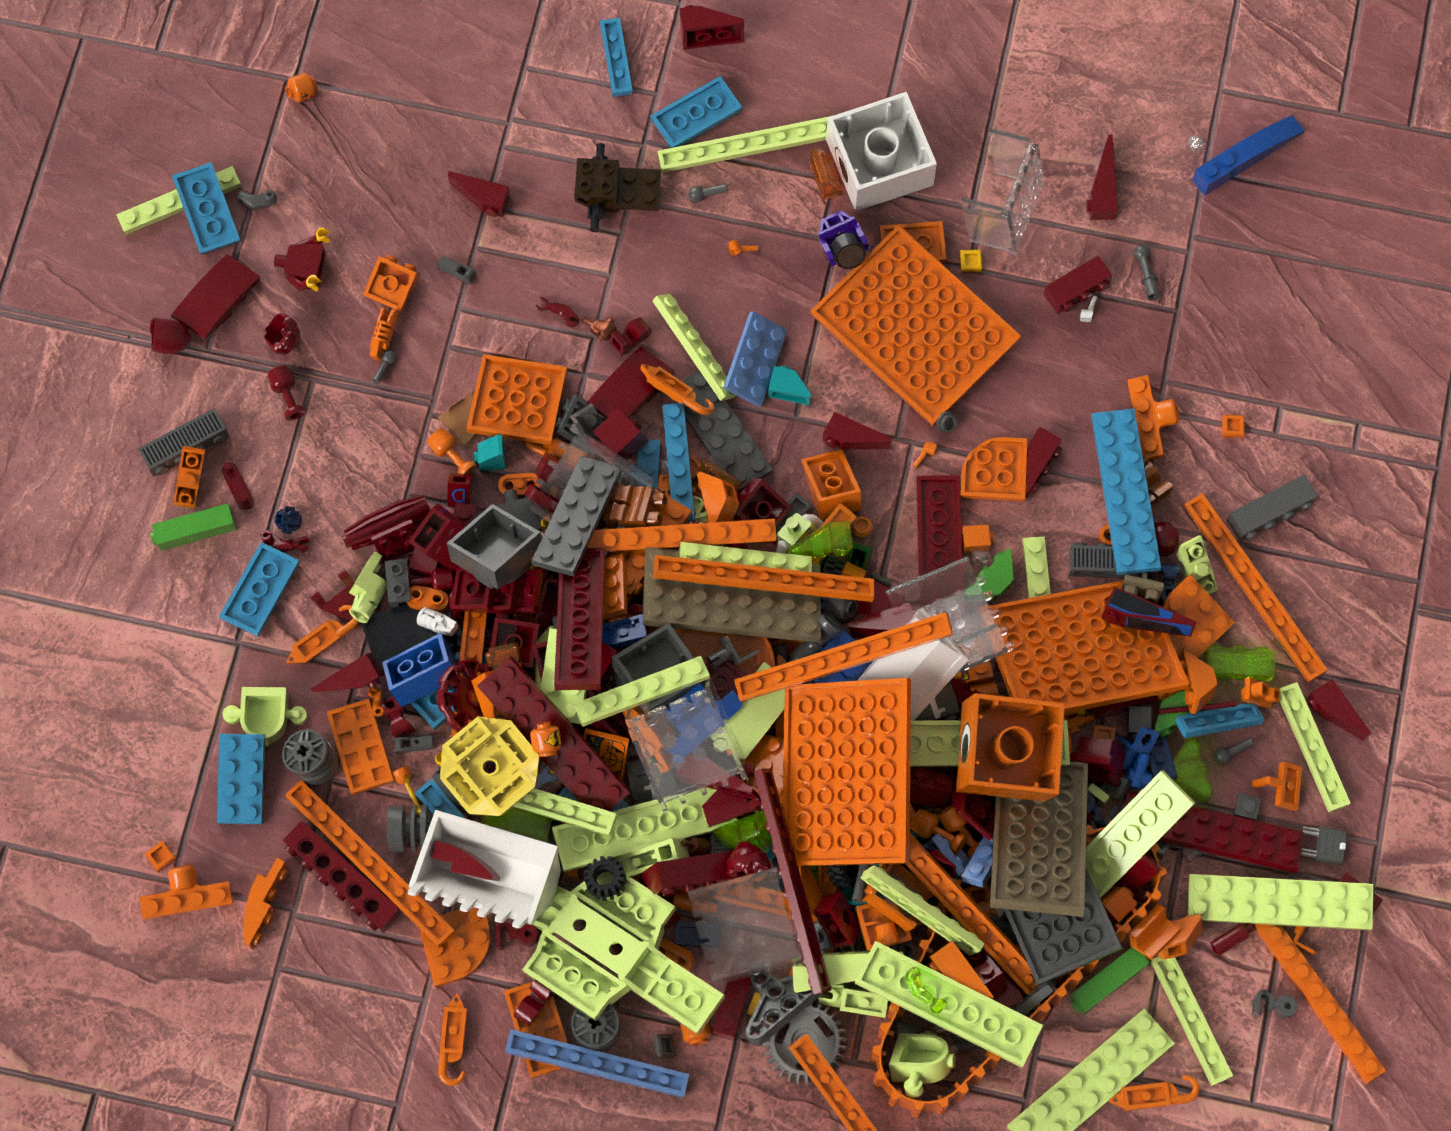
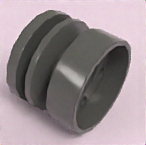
[282,729,340,786]
[387,805,432,852]
[571,1004,621,1052]

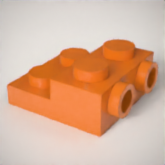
[363,255,421,312]

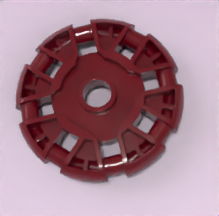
[437,660,495,732]

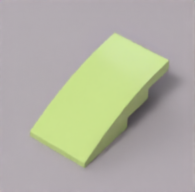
[710,662,785,762]

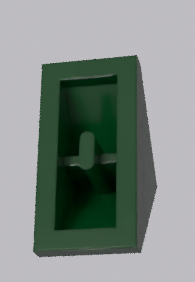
[845,541,873,575]

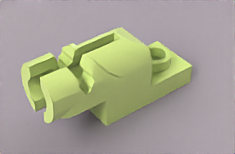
[349,552,387,623]
[818,983,888,1018]

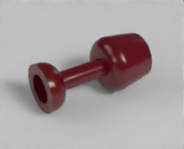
[268,365,306,421]
[408,566,455,591]

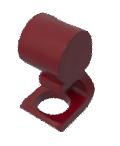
[381,696,416,738]
[495,922,538,950]

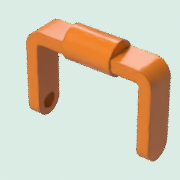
[1293,926,1316,955]

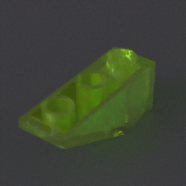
[785,521,853,558]

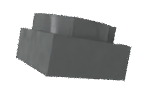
[447,504,542,590]
[612,623,706,720]

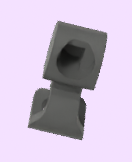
[1252,990,1298,1019]

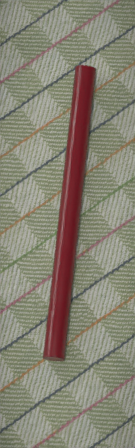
[1159,701,1237,715]

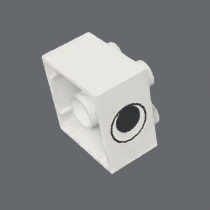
[826,92,937,211]

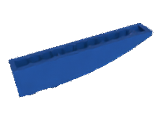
[1192,115,1305,195]

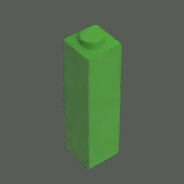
[150,503,237,551]
[1069,947,1150,1016]

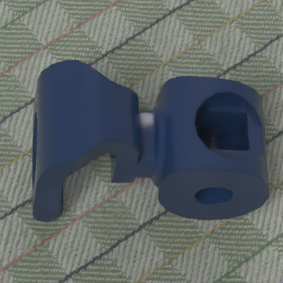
[1157,564,1181,604]
[1087,792,1117,828]

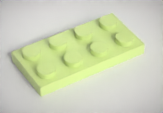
[541,628,587,724]

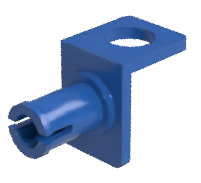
[1117,727,1159,770]

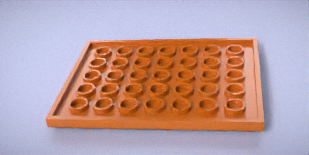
[810,225,1021,427]
[978,580,1189,713]
[783,678,911,866]

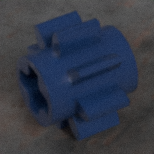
[275,506,302,534]

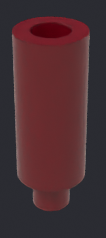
[1210,924,1254,956]

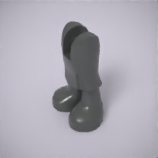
[789,610,843,662]

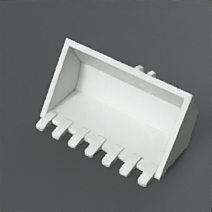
[856,607,969,721]
[408,810,561,928]

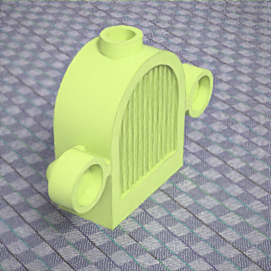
[223,687,308,747]
[889,1031,956,1098]

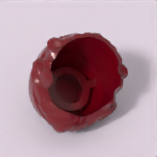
[264,313,301,355]
[726,841,772,879]

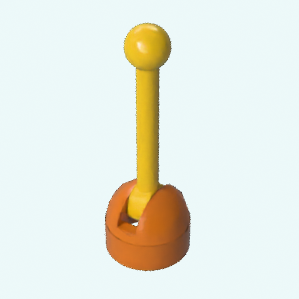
[392,766,421,815]

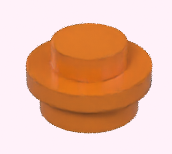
[851,516,873,538]

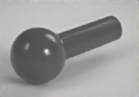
[688,184,728,203]
[372,349,398,384]
[1214,737,1254,765]

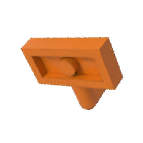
[1252,762,1302,811]

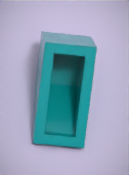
[768,366,811,406]
[474,434,506,471]

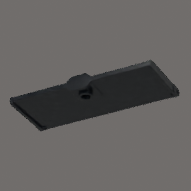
[359,590,511,672]

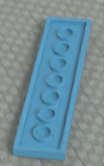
[1091,408,1161,575]

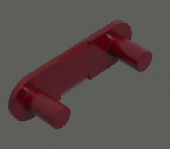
[222,462,254,510]

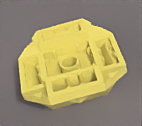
[440,716,540,816]

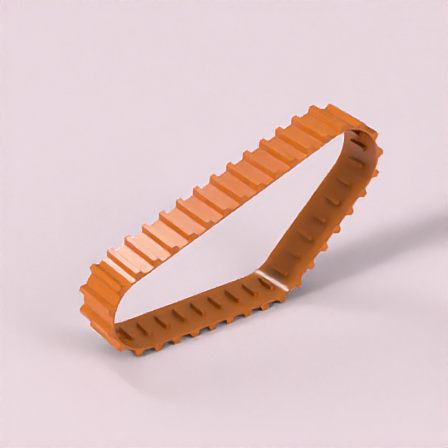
[870,820,1167,1118]

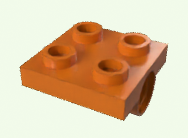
[855,898,912,952]

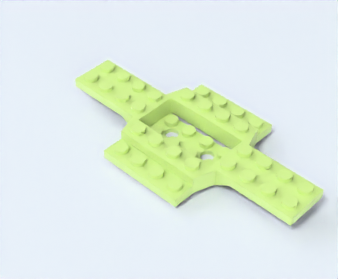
[522,871,725,1035]

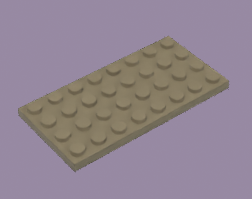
[642,547,821,643]
[990,761,1088,917]

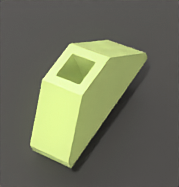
[1176,535,1218,595]

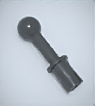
[1133,245,1160,301]

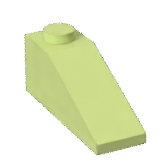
[616,838,689,877]

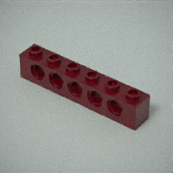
[283,820,401,933]

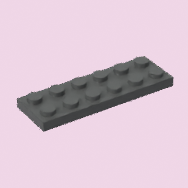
[673,371,773,494]
[532,456,622,577]

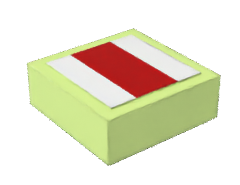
[1087,784,1109,807]

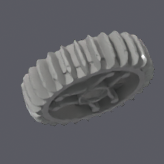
[763,1001,847,1085]

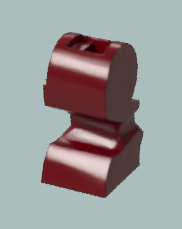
[610,317,652,356]
[514,980,554,1027]

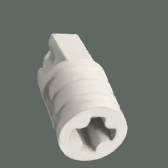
[417,607,458,636]

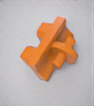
[1241,678,1281,709]

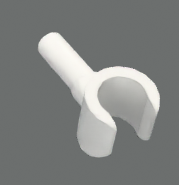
[1080,296,1098,322]

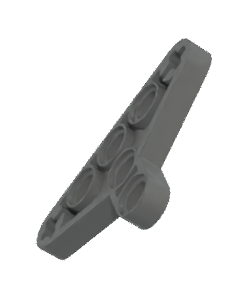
[745,969,823,1046]

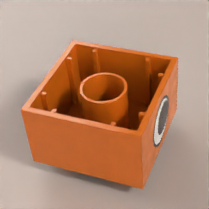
[956,693,1065,802]

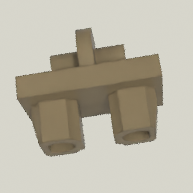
[1121,572,1164,604]

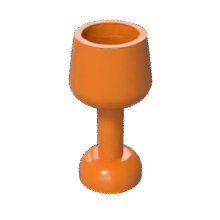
[427,428,477,475]
[938,804,981,860]
[910,809,968,855]

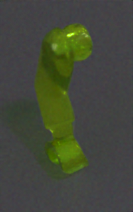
[905,967,947,1014]

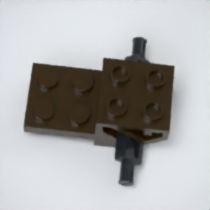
[574,143,661,232]

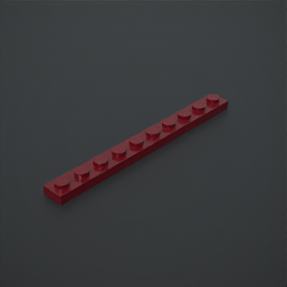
[753,768,832,994]

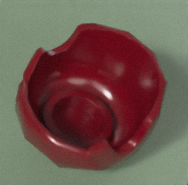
[1154,521,1179,556]

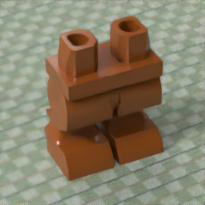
[1143,455,1174,508]
[603,483,668,529]

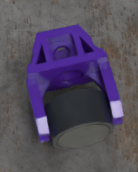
[818,211,870,269]

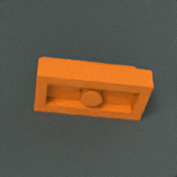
[1129,903,1180,960]

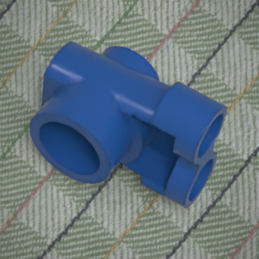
[1125,753,1152,789]

